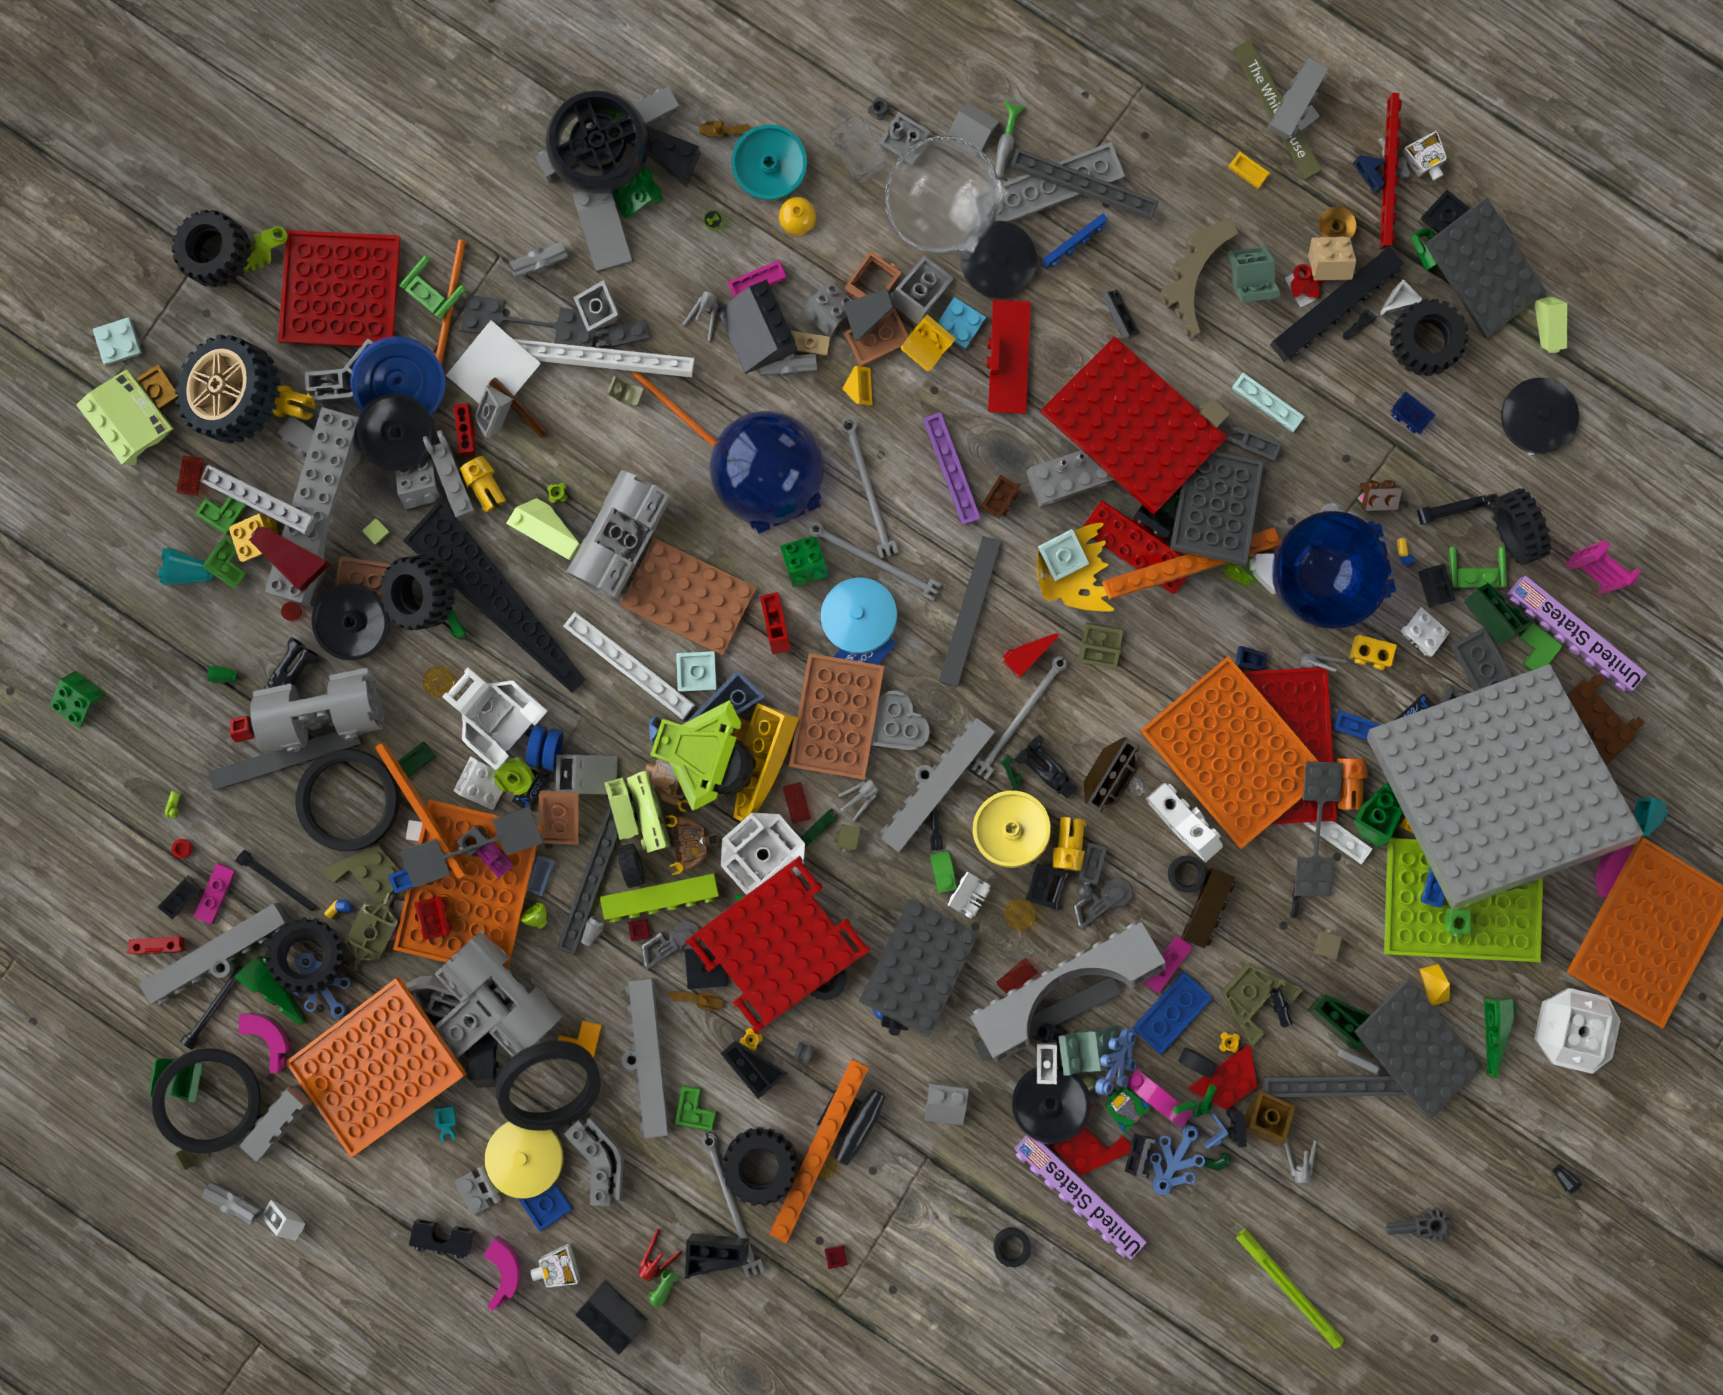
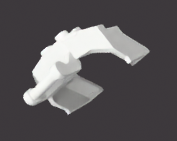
[442,667,548,771]

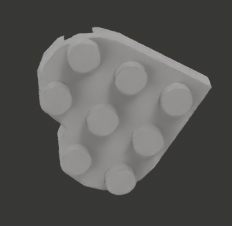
[871,691,930,750]

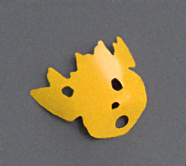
[1037,523,1114,611]

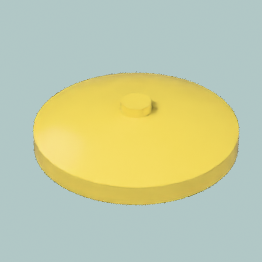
[973,791,1051,868]
[485,1122,564,1198]

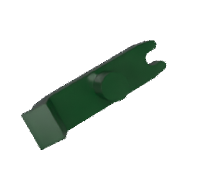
[1000,754,1023,791]
[800,809,838,848]

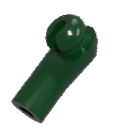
[1203,1153,1232,1171]

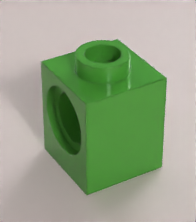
[1445,908,1471,937]

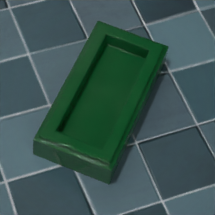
[398,741,436,778]

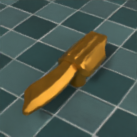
[699,120,753,137]
[667,991,724,1011]

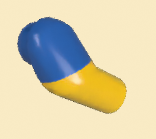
[1397,538,1415,566]
[324,900,353,919]

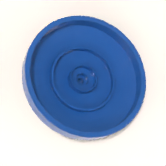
[350,336,445,416]

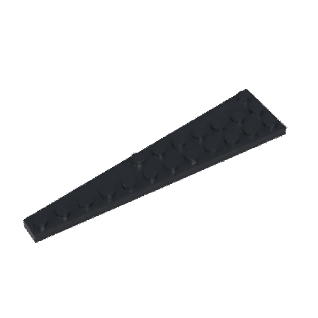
[403,499,586,693]

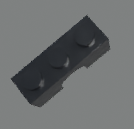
[409,1219,475,1259]

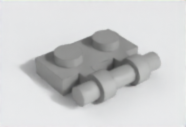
[454,1165,501,1216]

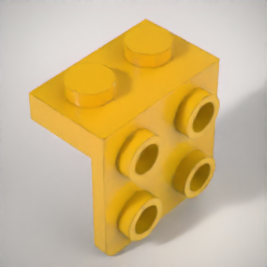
[901,314,956,372]
[229,513,279,562]

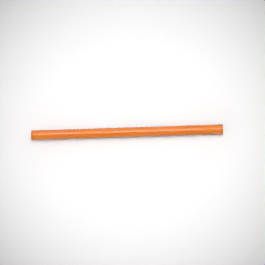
[436,240,466,365]
[632,371,750,475]

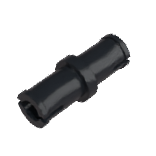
[1269,987,1293,1027]

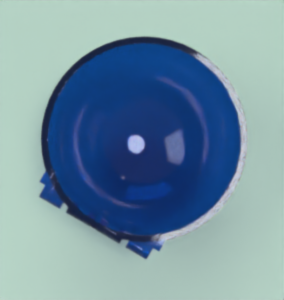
[710,411,824,534]
[1272,511,1397,629]

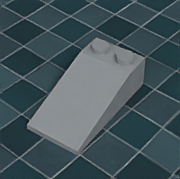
[572,192,632,272]

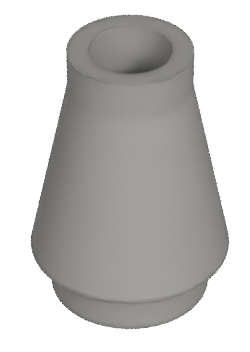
[581,916,605,946]

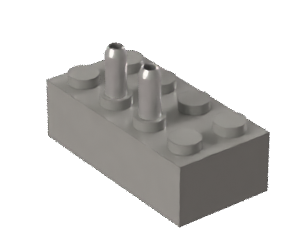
[1026,450,1114,508]

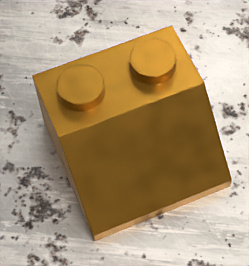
[1245,1091,1296,1146]

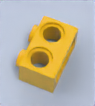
[1349,635,1397,670]

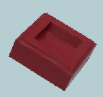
[628,919,651,941]
[825,1244,848,1269]

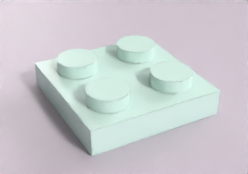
[93,317,142,366]
[1038,529,1089,581]
[676,651,717,692]

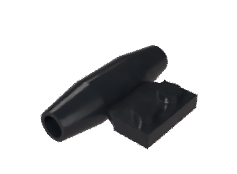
[817,1089,886,1165]

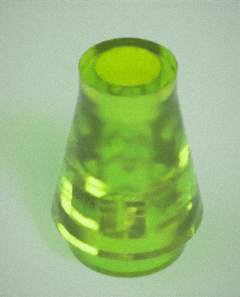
[1223,563,1253,587]

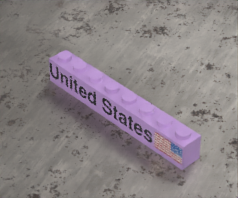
[1505,576,1647,692]
[1015,1135,1147,1260]

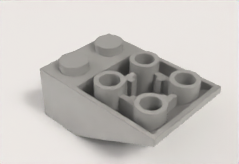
[556,755,617,794]

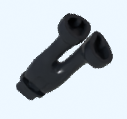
[264,637,321,689]
[1014,734,1077,799]

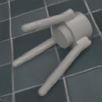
[682,292,719,342]
[1299,652,1347,689]
[838,780,879,822]
[1284,1138,1317,1183]

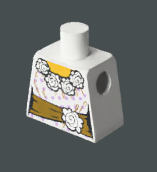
[1400,131,1447,181]
[531,1243,580,1287]

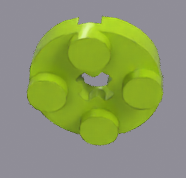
[494,757,534,795]

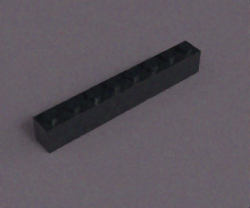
[1270,246,1404,362]

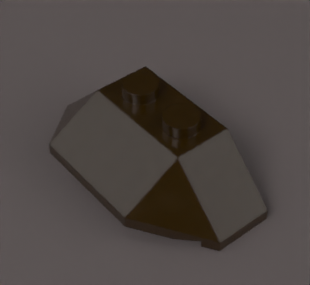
[1084,737,1139,813]

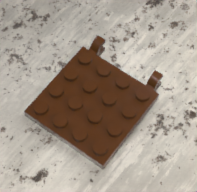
[1567,674,1645,766]

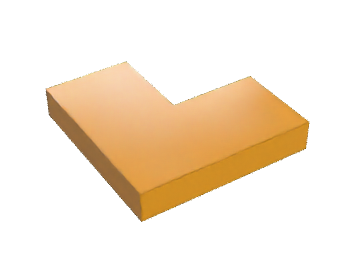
[558,1020,602,1058]

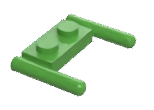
[399,255,466,320]
[1449,546,1507,588]

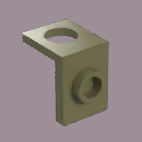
[607,376,646,407]
[173,1139,211,1172]

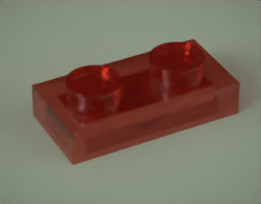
[176,455,204,497]
[782,782,811,824]
[996,957,1038,996]

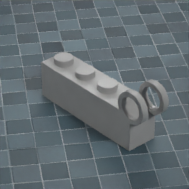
[423,430,478,521]

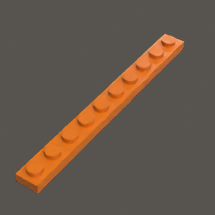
[1102,527,1282,600]
[769,1058,869,1243]

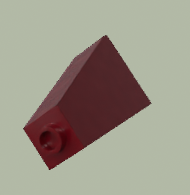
[249,526,331,592]

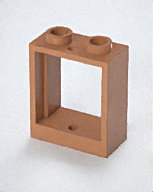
[844,252,901,300]

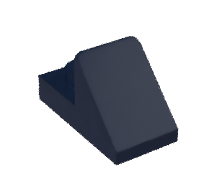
[1353,155,1386,194]
[1235,646,1267,671]

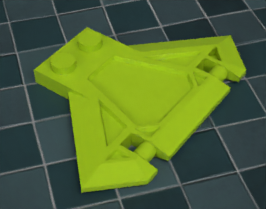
[650,700,742,811]

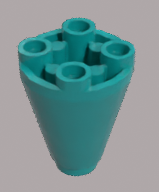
[158,547,214,586]

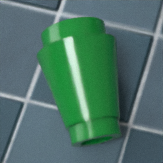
[207,665,237,683]

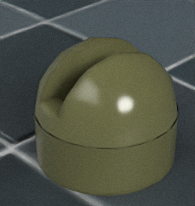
[1081,1076,1097,1093]

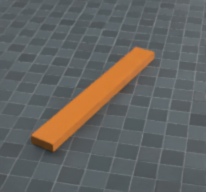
[375,742,469,879]

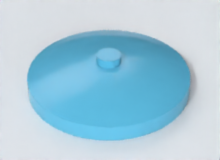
[821,578,898,654]

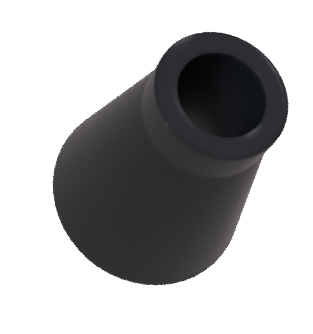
[1038,1023,1067,1043]
[1552,1164,1582,1194]

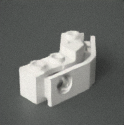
[1146,783,1223,863]

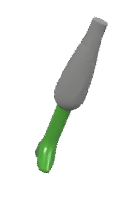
[994,101,1026,179]

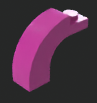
[1595,845,1633,898]
[239,1013,291,1073]
[1127,1069,1193,1128]
[483,1236,521,1311]

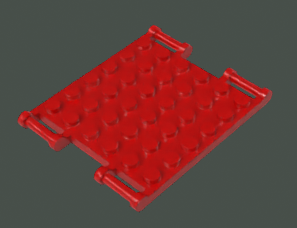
[685,856,871,1033]

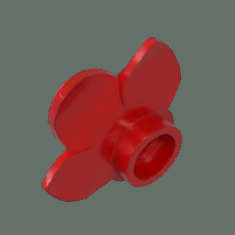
[1290,264,1325,298]

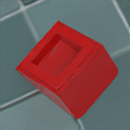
[230,716,253,743]

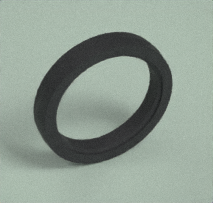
[295,749,400,851]
[496,1041,601,1131]
[152,1048,261,1153]

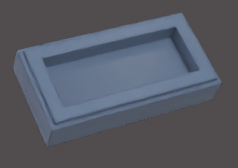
[527,854,557,897]

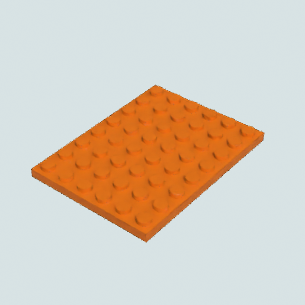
[1139,656,1319,849]
[393,799,542,970]
[1566,837,1723,1029]
[285,977,467,1158]

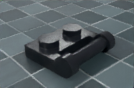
[1025,863,1070,910]
[1226,1106,1247,1147]

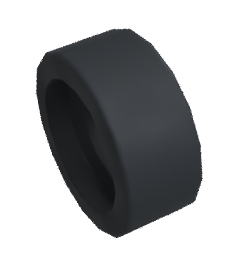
[1168,856,1206,893]
[1178,1047,1218,1079]
[993,1227,1031,1268]

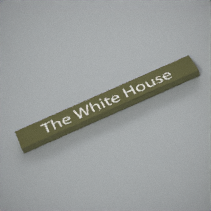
[1233,40,1322,180]

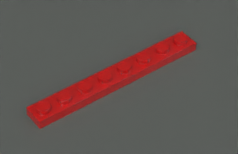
[1379,93,1402,249]

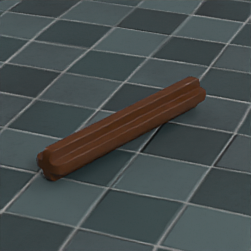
[488,377,548,437]

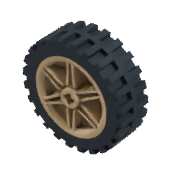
[175,335,281,444]

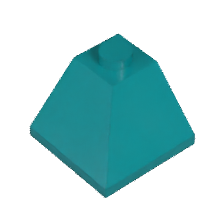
[1633,798,1668,837]

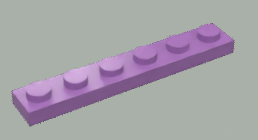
[923,412,980,526]

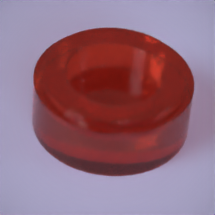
[281,602,302,621]

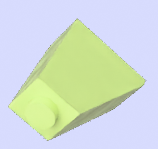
[1534,297,1567,353]
[604,778,638,839]

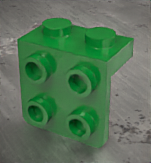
[612,167,663,219]
[781,536,829,587]
[50,671,105,728]
[149,1058,203,1102]

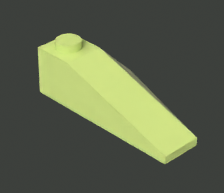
[506,498,581,561]

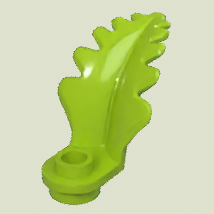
[243,226,288,272]

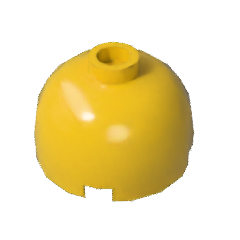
[779,197,816,237]

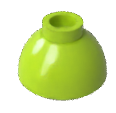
[521,903,547,929]

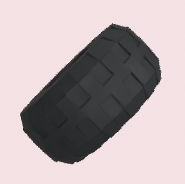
[702,739,753,795]

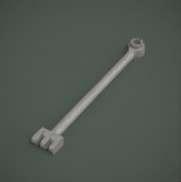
[842,418,898,559]
[809,522,942,602]
[971,656,1067,780]
[702,1132,765,1278]

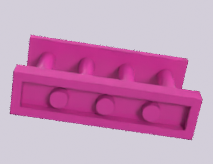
[1565,540,1641,595]

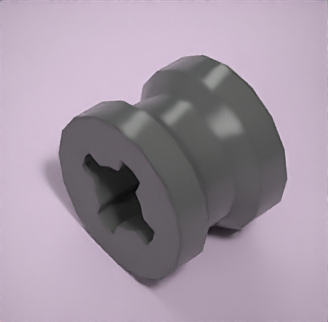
[793,1041,814,1065]

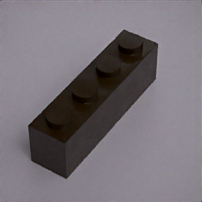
[1181,868,1236,949]

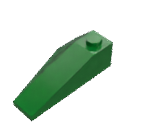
[1354,781,1403,848]
[235,956,307,1025]
[1484,997,1516,1078]

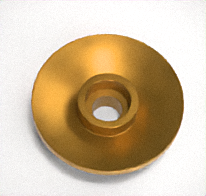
[1318,206,1356,239]

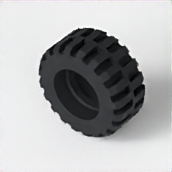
[172,210,251,288]
[1390,299,1469,376]
[380,555,455,631]
[722,1127,797,1206]

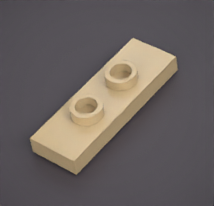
[790,330,830,357]

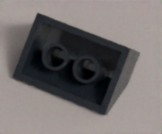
[575,1280,648,1355]

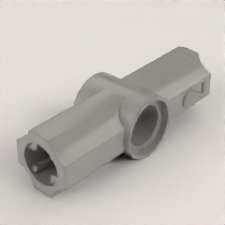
[760,354,817,376]

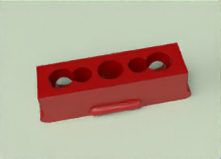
[453,403,476,457]
[126,936,186,955]

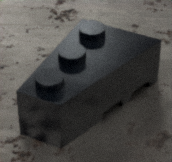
[647,126,701,188]
[466,1028,499,1088]
[719,1041,788,1099]
[685,1233,749,1279]

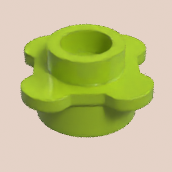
[547,483,568,503]

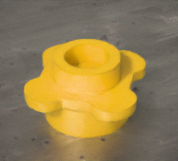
[740,1028,763,1051]
[1219,1032,1240,1053]

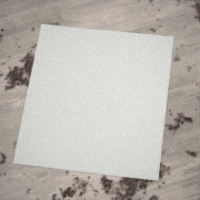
[446,320,541,403]

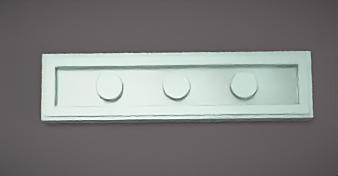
[1231,373,1305,433]

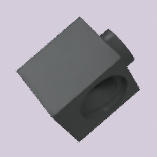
[457,824,491,856]

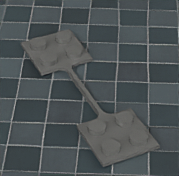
[461,295,594,347]
[1294,761,1343,896]
[400,807,543,888]

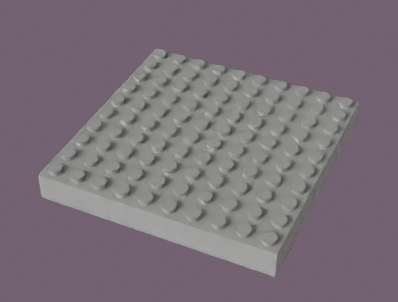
[1367,664,1643,910]

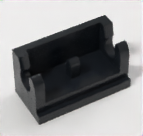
[1418,564,1456,608]
[158,875,200,920]
[1125,1133,1158,1178]

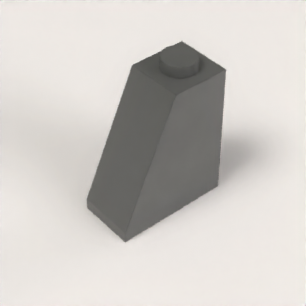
[843,288,896,341]

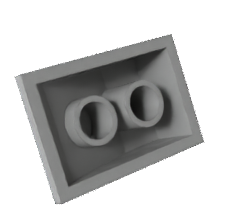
[893,256,954,324]

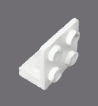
[453,756,503,810]

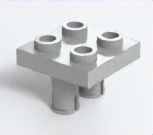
[879,112,930,165]

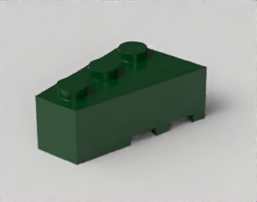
[1464,583,1535,646]
[1307,995,1371,1049]

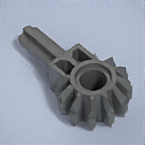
[1386,1208,1452,1242]

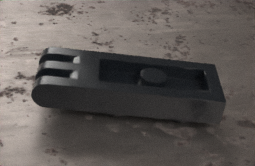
[1102,290,1140,339]

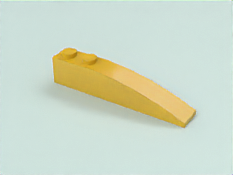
[733,703,799,822]

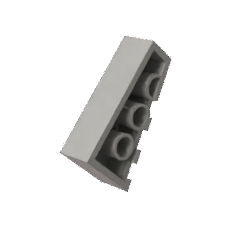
[1267,58,1328,140]
[239,1085,313,1162]

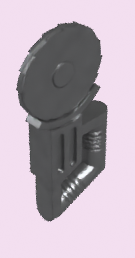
[1072,878,1132,930]
[640,921,701,970]

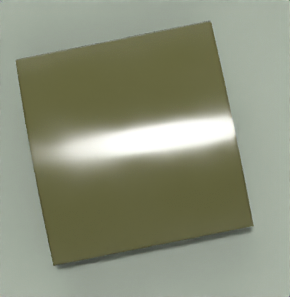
[1079,622,1124,669]

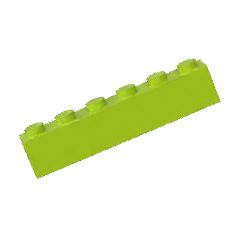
[600,873,720,922]

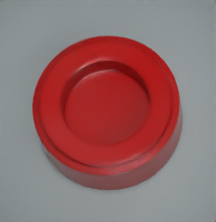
[171,839,193,858]

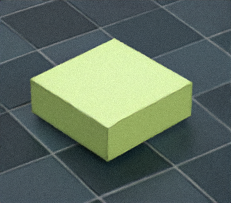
[362,518,390,546]

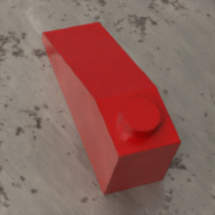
[760,592,791,655]
[1002,633,1060,678]

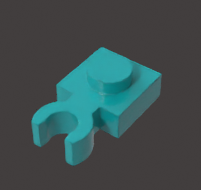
[434,1105,457,1142]

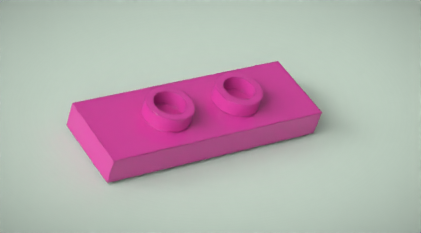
[727,260,787,297]
[194,863,236,924]
[1143,935,1193,993]

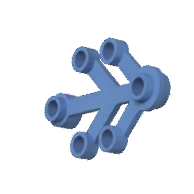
[294,953,350,1019]
[1095,1028,1137,1096]
[1149,1125,1205,1195]

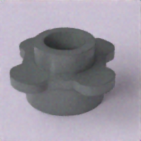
[868,97,890,120]

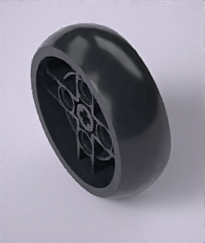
[546,90,649,194]

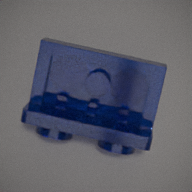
[1390,391,1436,434]

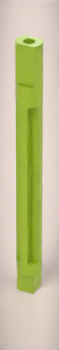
[1236,1228,1344,1349]

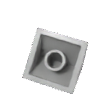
[948,102,1000,154]
[573,280,620,332]
[474,385,513,438]

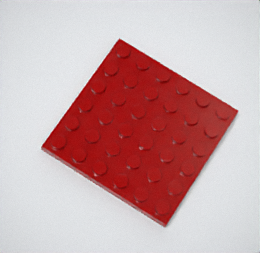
[278,230,401,347]

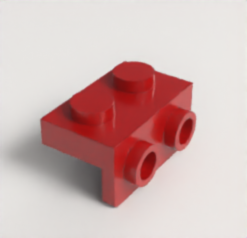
[414,897,451,940]

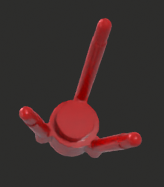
[638,1229,681,1282]

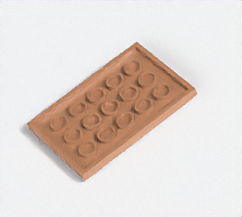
[620,538,757,656]
[789,653,884,780]

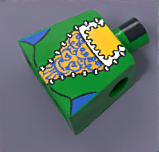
[1104,1087,1151,1133]

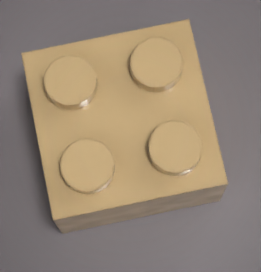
[1308,236,1356,280]

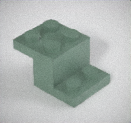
[1228,246,1280,303]
[1059,1026,1119,1075]

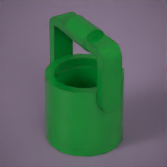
[1411,229,1438,271]

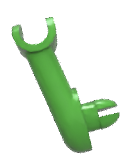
[648,1269,679,1307]

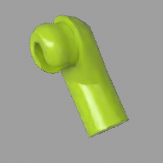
[164,791,181,819]

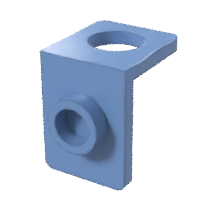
[1203,1113,1229,1149]

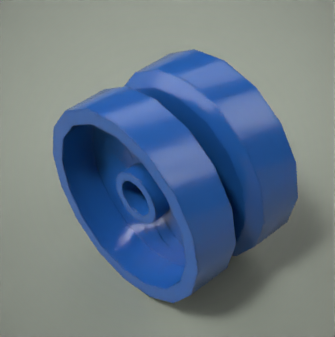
[526,725,563,771]

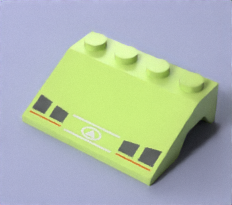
[76,369,174,465]
[625,771,671,853]

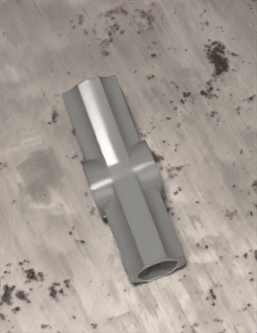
[509,242,568,279]
[202,1182,262,1225]

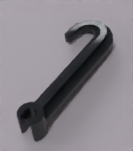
[1416,493,1498,525]

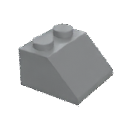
[924,1081,969,1125]

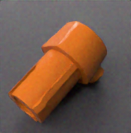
[1336,758,1368,810]

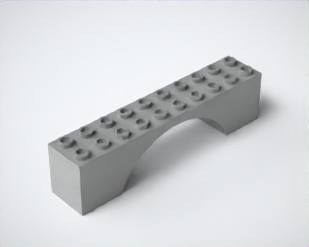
[265,407,362,608]
[970,922,1166,1064]

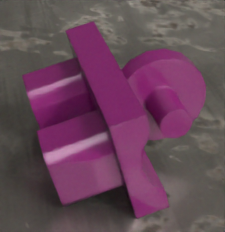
[476,841,514,878]

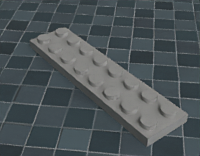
[971,142,1125,225]

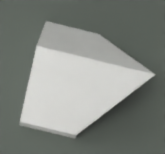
[1380,280,1422,316]

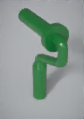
[1173,1084,1216,1117]

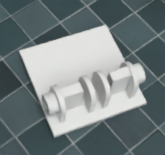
[1400,607,1450,657]
[948,872,991,919]

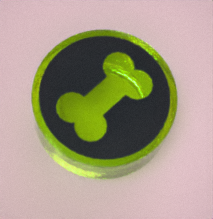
[704,210,723,231]

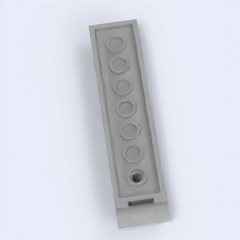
[434,982,510,1059]

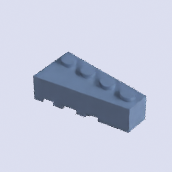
[687,670,765,722]

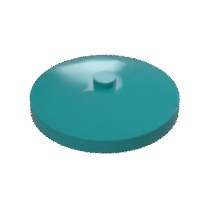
[731,125,807,201]

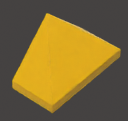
[842,366,873,406]
[1419,964,1450,1006]

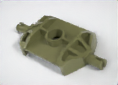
[344,891,400,971]

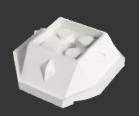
[721,813,805,895]
[1534,988,1621,1074]

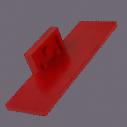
[986,300,1031,414]
[1082,500,1188,594]

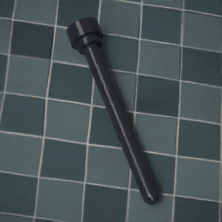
[235,849,316,911]
[180,967,243,1050]

